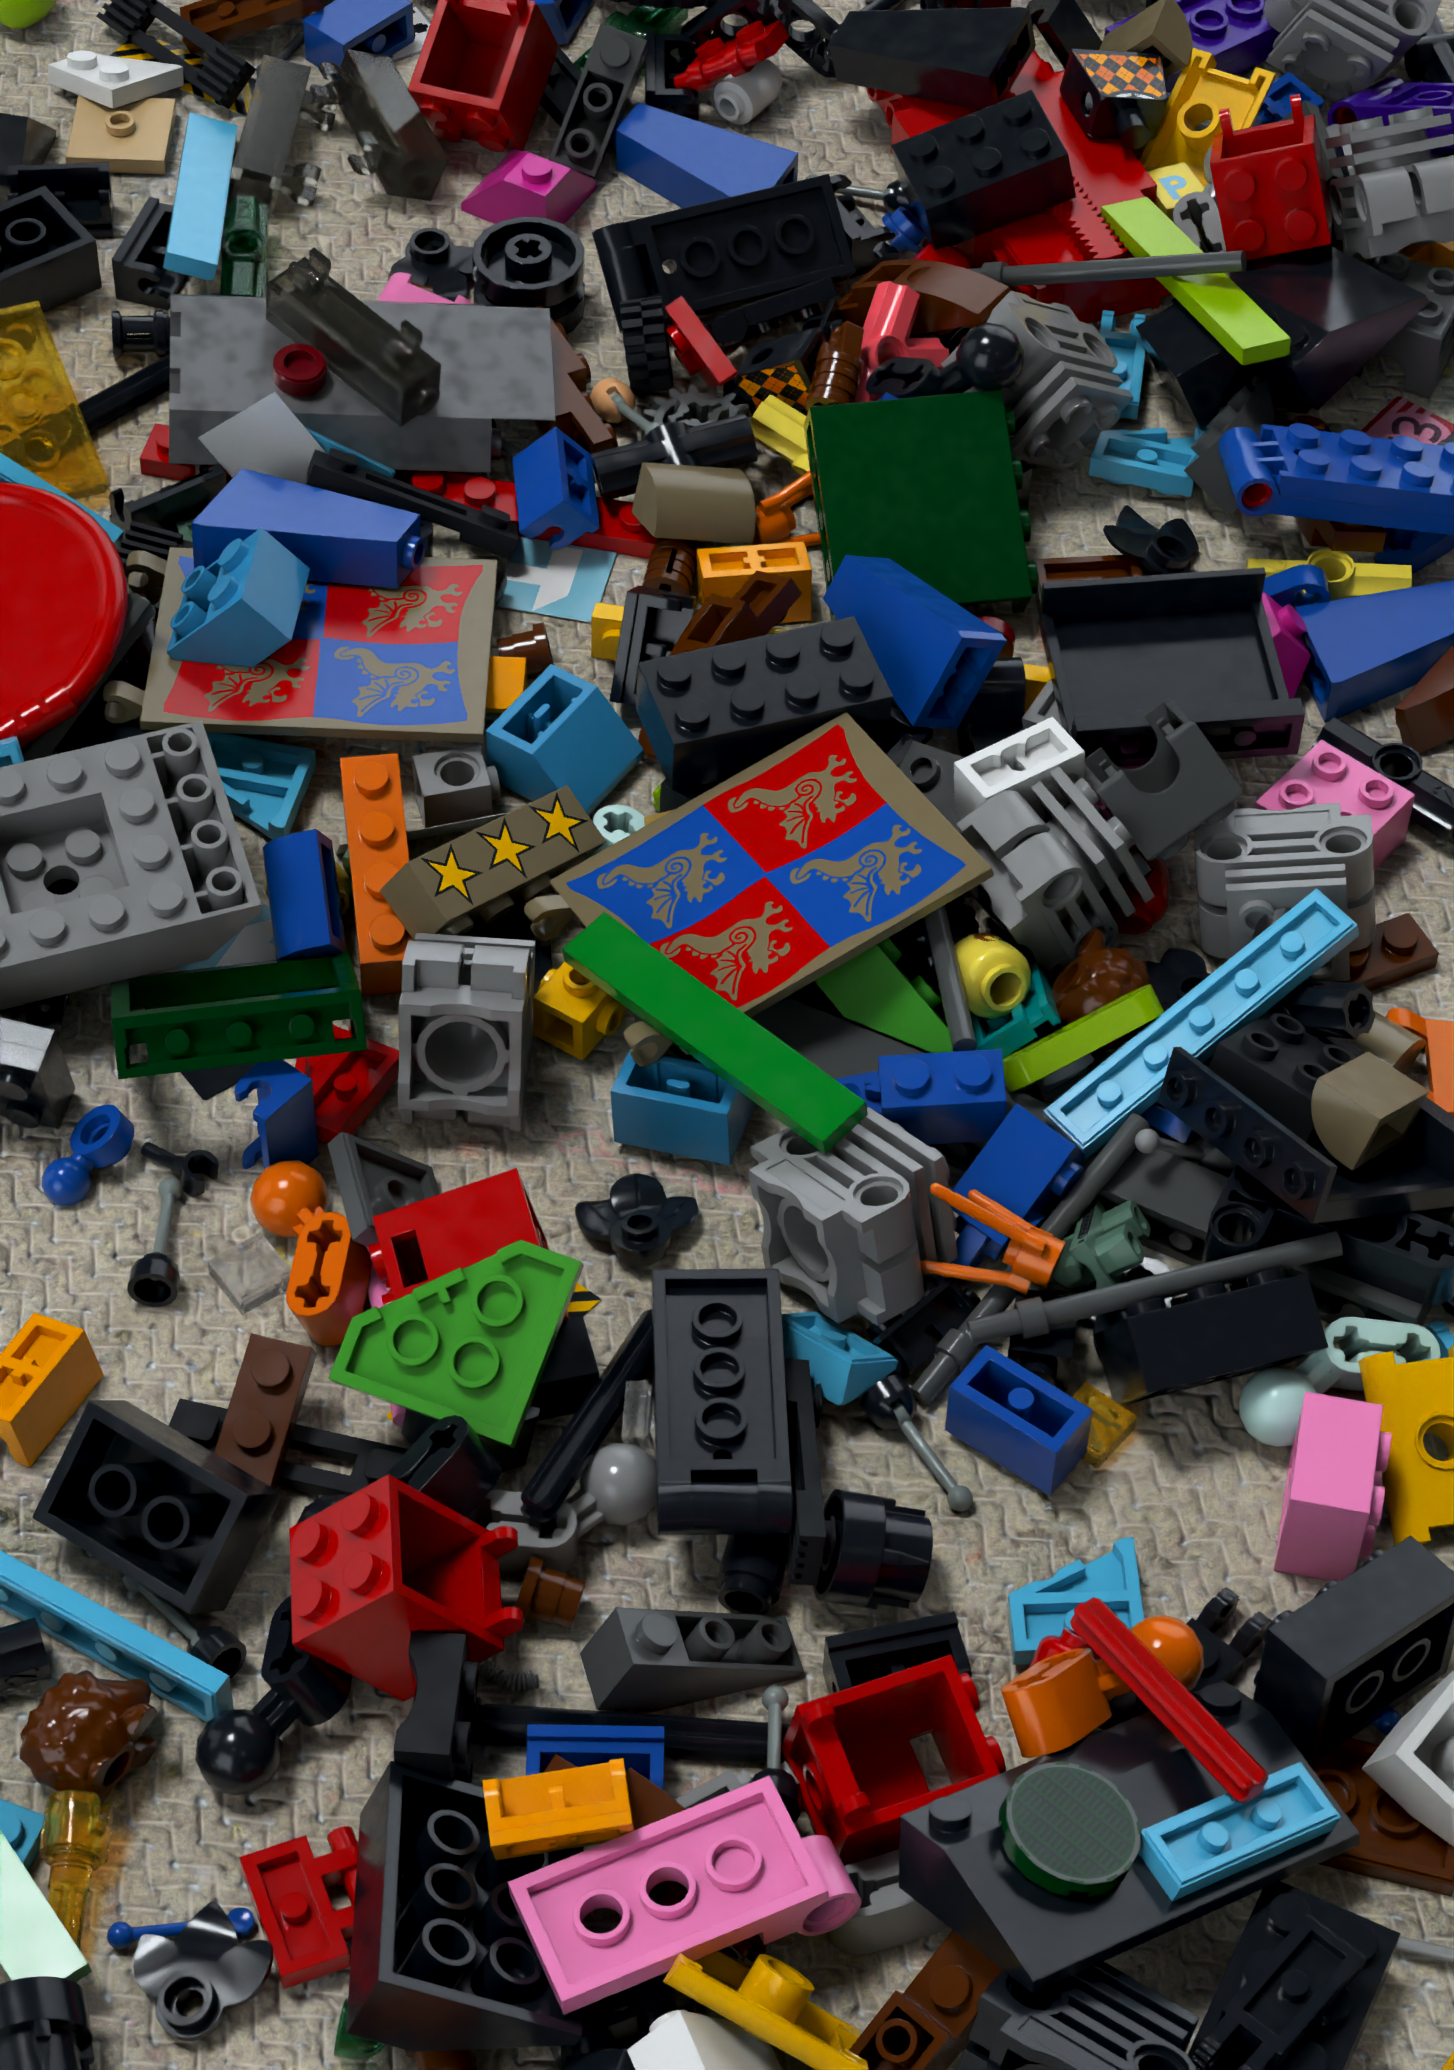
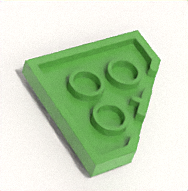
[328,1240,584,1449]

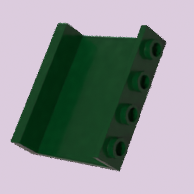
[804,389,1038,621]

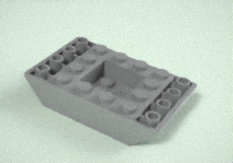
[0,720,262,1010]

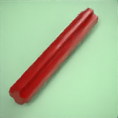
[1070,1597,1269,1804]

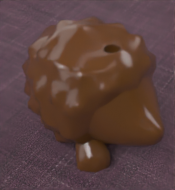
[1047,928,1155,1052]
[19,1670,158,1806]

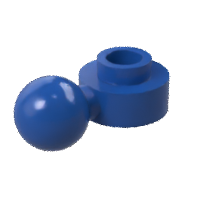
[42,1104,134,1206]

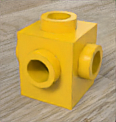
[533,961,626,1061]

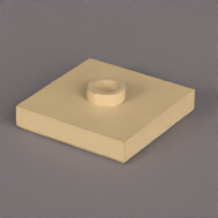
[65,95,177,175]

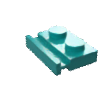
[969,962,1061,1059]

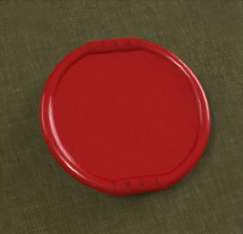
[0,482,128,748]

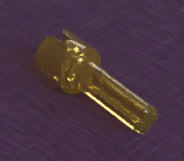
[39,1790,115,1950]

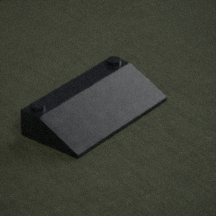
[899,1680,1360,1994]

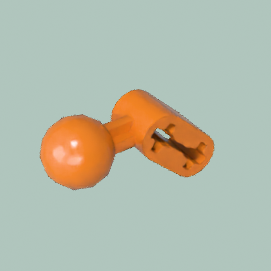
[250,1160,372,1347]
[1001,1615,1204,1758]

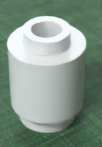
[713,59,782,125]

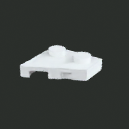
[48,50,184,109]

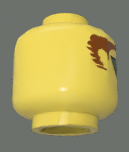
[955,932,1031,1019]

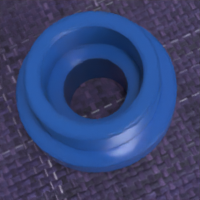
[882,206,926,253]

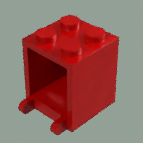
[408,0,559,153]
[1210,94,1332,260]
[369,1168,570,1320]
[289,1474,524,1702]
[781,1654,1006,1866]

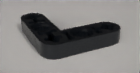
[678,0,840,78]

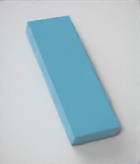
[1138,1762,1341,1901]

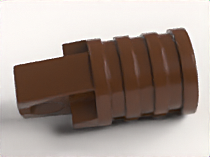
[805,321,864,411]
[642,538,698,595]

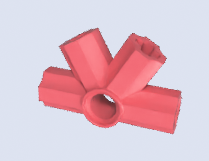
[854,281,949,403]

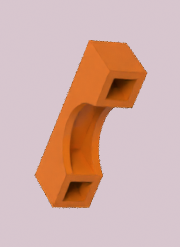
[340,753,414,996]

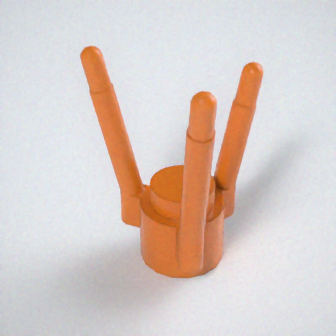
[751,471,820,547]
[920,1183,1066,1295]

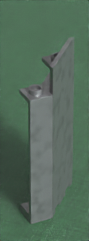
[169,294,556,472]

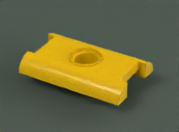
[1139,47,1276,188]
[1358,1344,1454,1546]
[663,1950,869,2070]

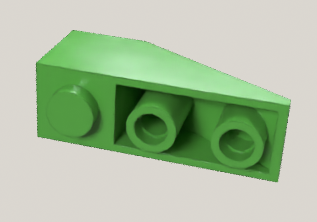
[815,938,954,1053]

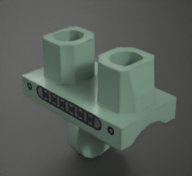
[1053,1198,1151,1289]

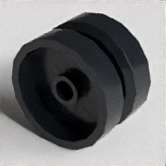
[472,216,585,335]

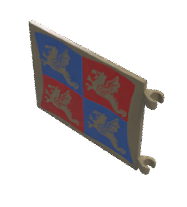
[103,547,498,743]
[524,712,994,1067]

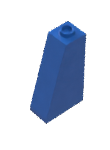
[612,102,798,208]
[192,468,426,588]
[823,555,1007,729]
[1295,580,1454,722]

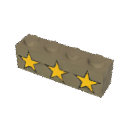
[379,785,606,941]

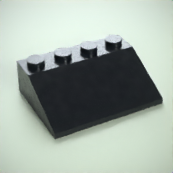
[1171,245,1429,411]
[346,1761,584,2052]

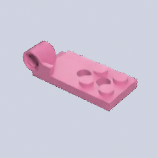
[508,1775,861,2015]

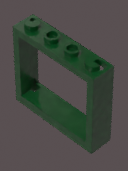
[111,952,367,1079]

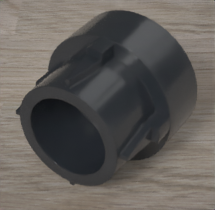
[813,1489,933,1610]
[0,1976,94,2070]

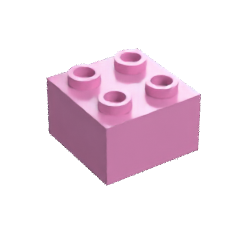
[1254,740,1415,871]
[1274,1391,1392,1581]

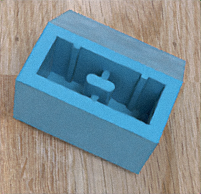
[166,527,310,667]
[485,664,644,816]
[610,1049,756,1165]

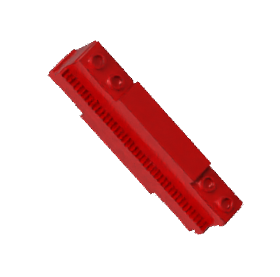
[866,49,1172,324]

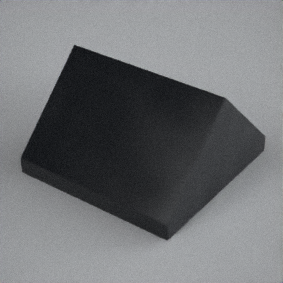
[1136,301,1239,431]

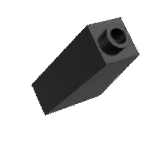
[828,7,1036,110]

